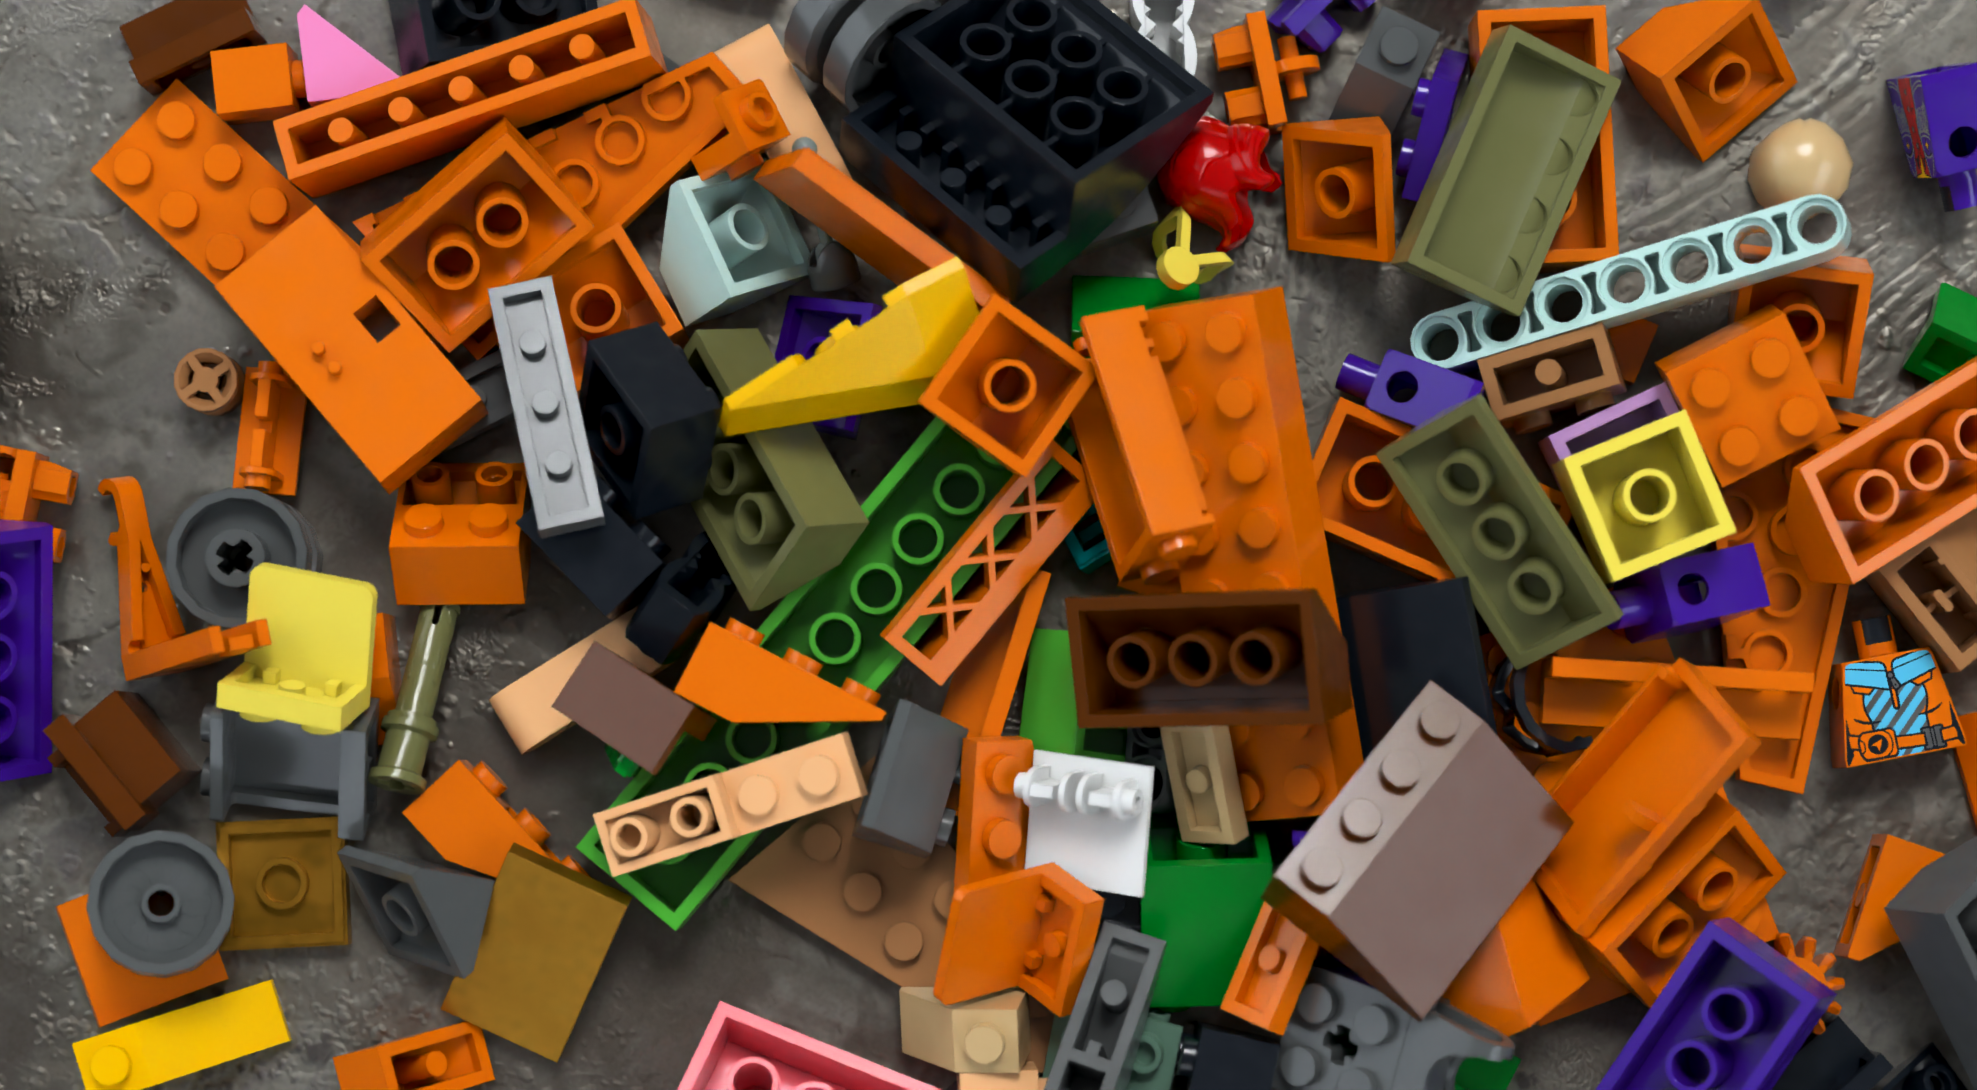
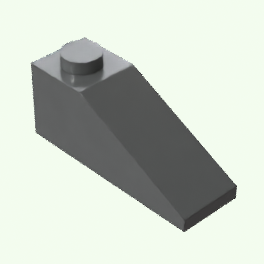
[1044,921,1167,1090]

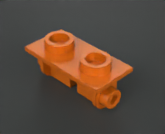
[232,361,307,497]

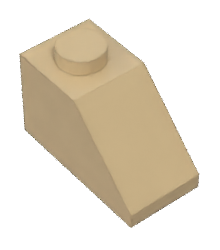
[899,987,1031,1073]

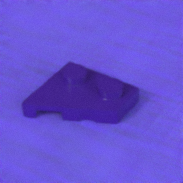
[1395,48,1469,202]

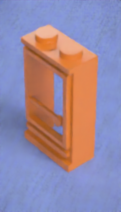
[1067,305,1215,585]

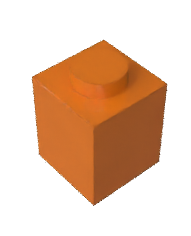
[210,42,307,125]

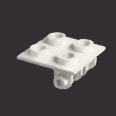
[1014,749,1154,898]

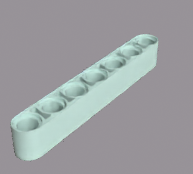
[1410,194,1852,374]

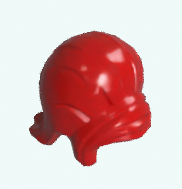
[1156,116,1283,253]

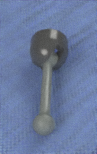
[792,137,861,292]

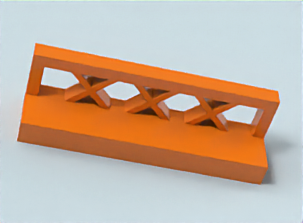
[880,440,1094,686]
[940,569,1051,816]
[1538,657,1815,740]

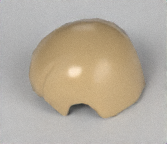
[1748,118,1853,219]

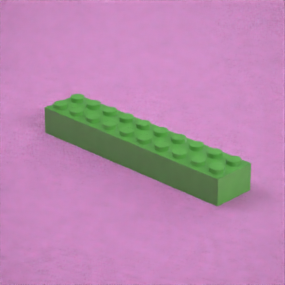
[576,417,1078,931]

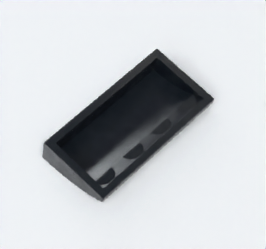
[1336,576,1498,762]

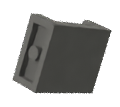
[200,697,379,841]

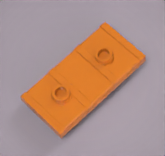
[1533,657,1762,938]

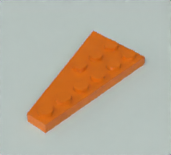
[352,52,743,360]

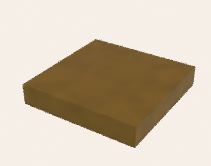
[216,817,352,951]

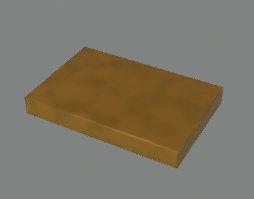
[441,843,632,1062]

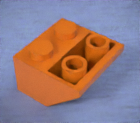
[388,461,531,605]

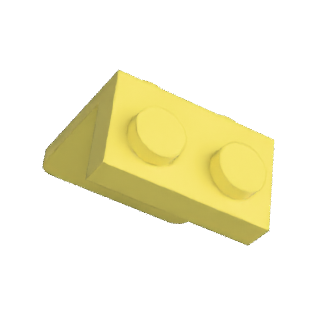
[216,562,378,735]

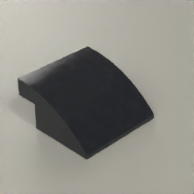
[839,0,1214,303]

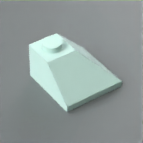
[659,158,810,327]

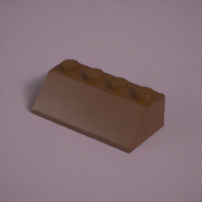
[1065,588,1353,728]

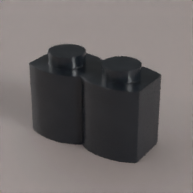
[625,531,737,665]

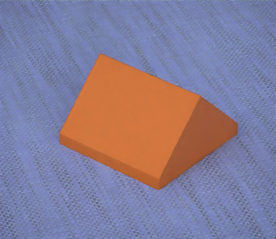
[1282,116,1396,263]

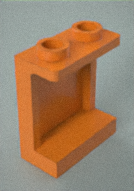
[1220,901,1328,1036]

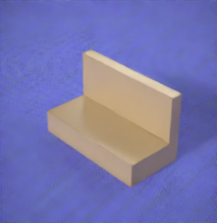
[1160,726,1249,845]

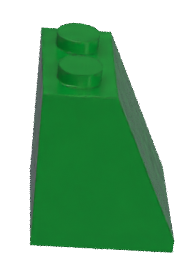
[1138,813,1272,1012]

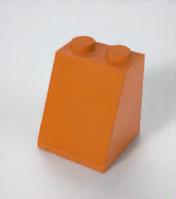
[1441,877,1590,1037]

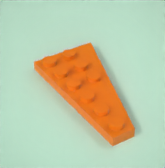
[1711,408,1874,794]

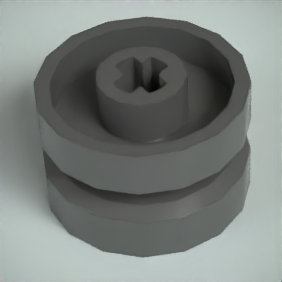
[784,0,942,113]
[165,488,323,629]
[86,830,235,978]

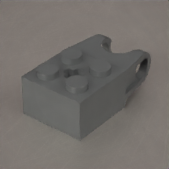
[1272,959,1515,1090]

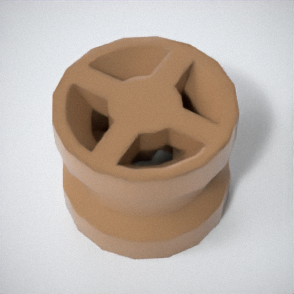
[174,348,245,416]

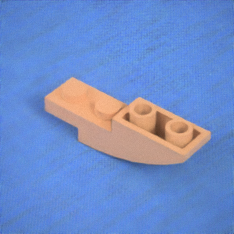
[593,732,868,877]

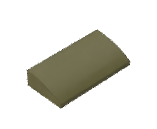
[1391,24,1622,317]

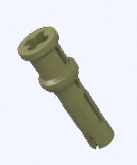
[367,605,461,795]

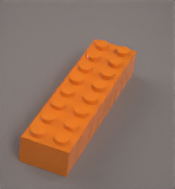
[1142,286,1364,822]

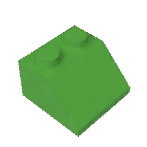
[1019,628,1128,762]

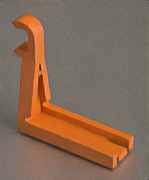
[97,476,271,681]

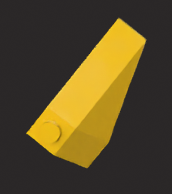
[718,256,979,436]

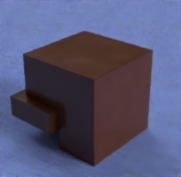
[43,690,202,837]

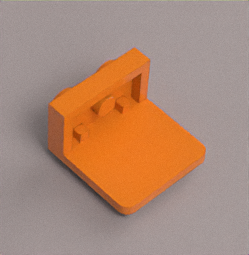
[933,862,1105,1018]

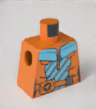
[1828,615,1967,768]

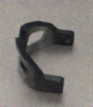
[1489,656,1593,758]

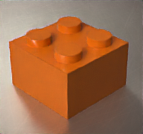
[1654,304,1841,488]

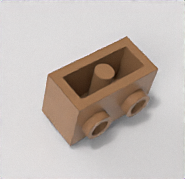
[1477,322,1627,435]

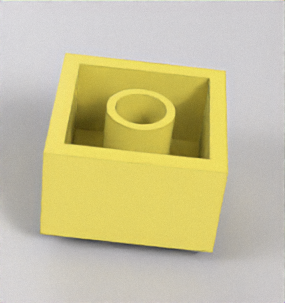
[1552,409,1737,584]

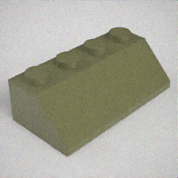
[683,328,869,611]

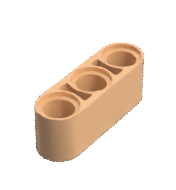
[714,23,853,213]
[489,606,676,755]

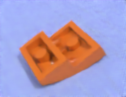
[55,893,229,1028]

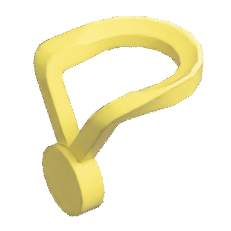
[1152,206,1234,290]

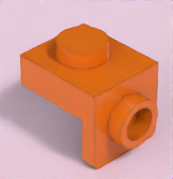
[691,79,791,181]

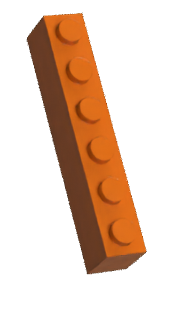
[272,0,668,199]

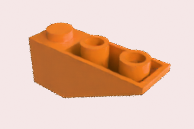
[674,617,888,724]
[402,759,592,878]

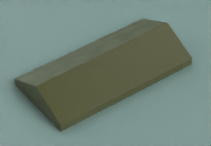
[1376,393,1624,671]

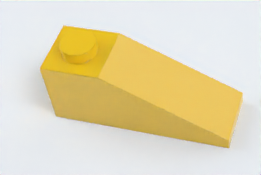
[72,979,292,1090]

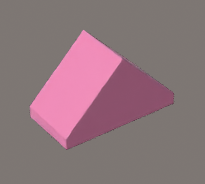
[297,4,400,107]

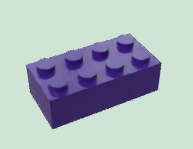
[1595,917,1837,1090]

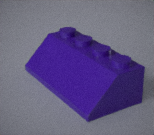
[0,519,53,782]

